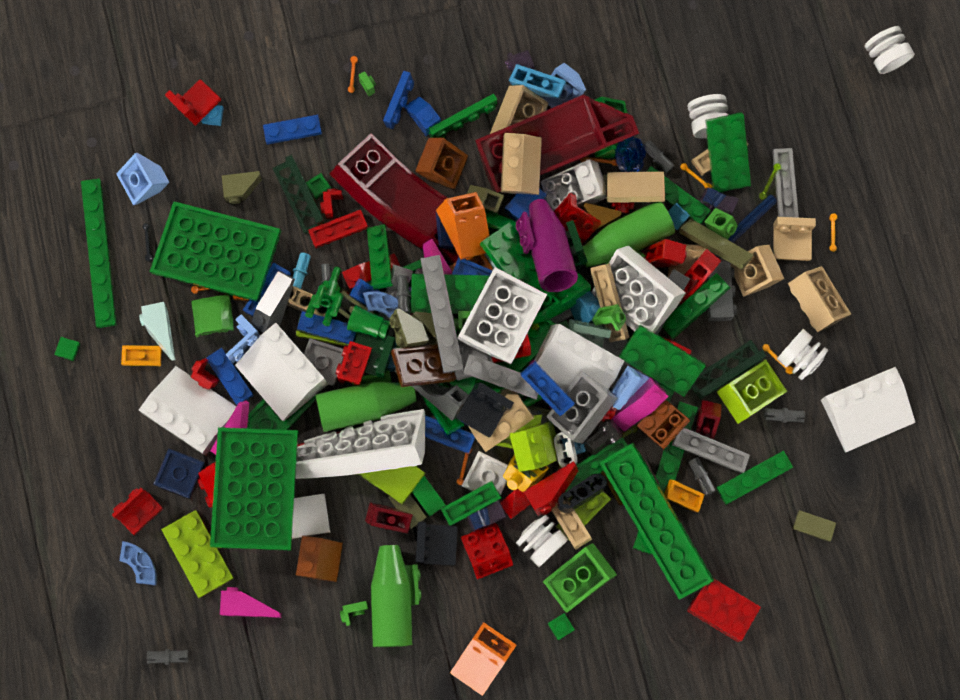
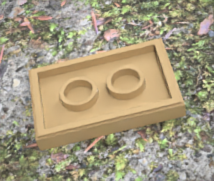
[607,172,665,202]

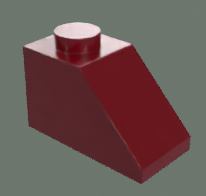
[695,400,721,440]
[365,502,413,534]

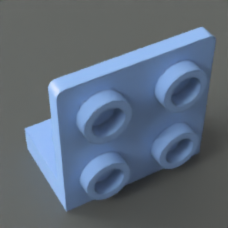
[226,315,260,364]
[610,366,658,410]

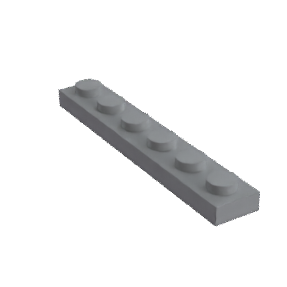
[421,255,463,373]

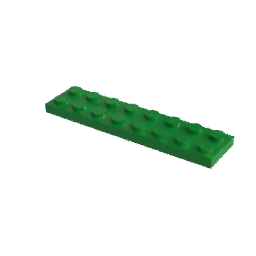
[599,443,714,600]

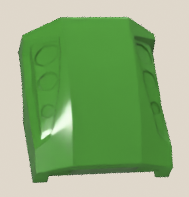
[192,295,234,337]

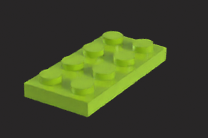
[161,510,234,598]

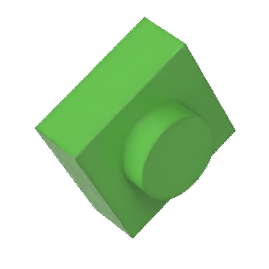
[358,71,376,96]

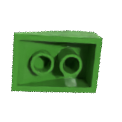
[543,544,617,613]

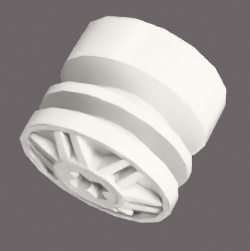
[865,26,915,74]
[687,94,729,138]
[777,329,828,380]
[516,515,568,567]

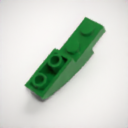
[532,273,591,324]

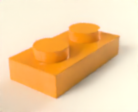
[121,345,162,366]
[664,480,705,513]

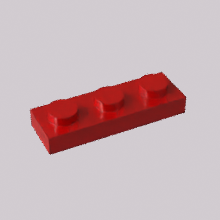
[308,209,368,249]

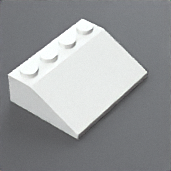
[591,246,686,333]
[457,267,547,364]
[235,323,328,422]
[534,324,624,392]
[139,366,237,456]
[821,367,915,453]

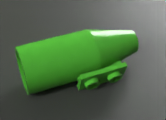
[583,202,675,268]
[315,371,416,432]
[371,545,421,647]

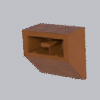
[637,399,690,449]

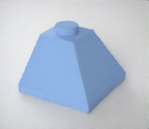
[540,63,586,108]
[117,153,169,205]

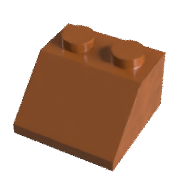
[415,138,468,189]
[296,536,343,582]

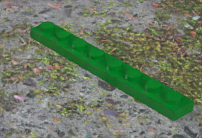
[81,178,117,328]
[633,401,698,554]

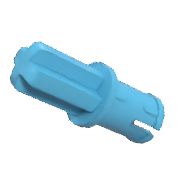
[293,253,311,289]

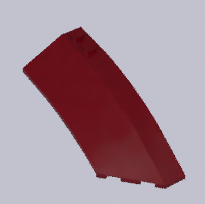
[475,95,639,193]
[330,133,459,264]

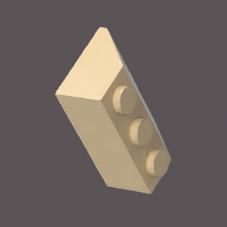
[490,85,549,134]
[501,133,542,195]
[788,266,851,332]
[468,388,534,452]

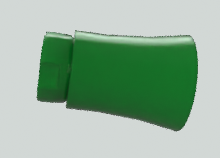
[347,305,391,339]

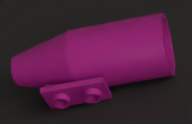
[516,199,578,292]

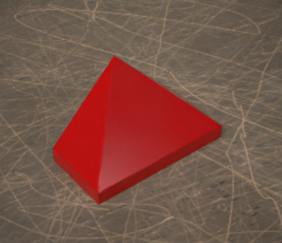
[499,488,530,519]

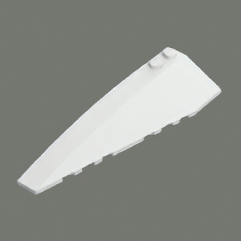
[296,409,425,479]

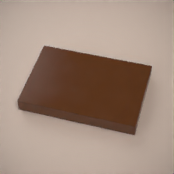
[391,344,457,387]

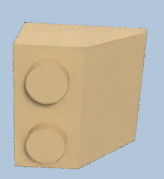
[731,245,784,297]

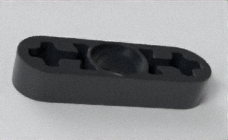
[557,474,607,513]

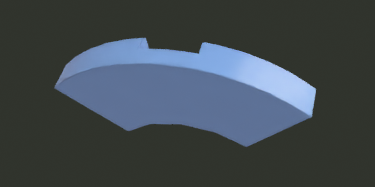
[363,291,398,318]
[120,541,157,585]

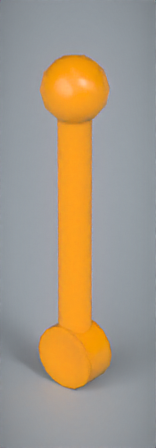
[680,163,713,190]
[829,213,837,252]
[762,344,793,374]

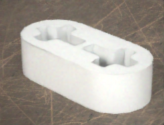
[554,432,577,468]

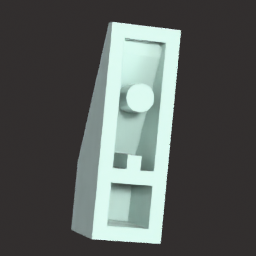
[139,302,175,361]

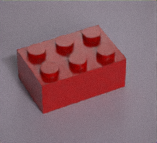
[687,578,761,642]

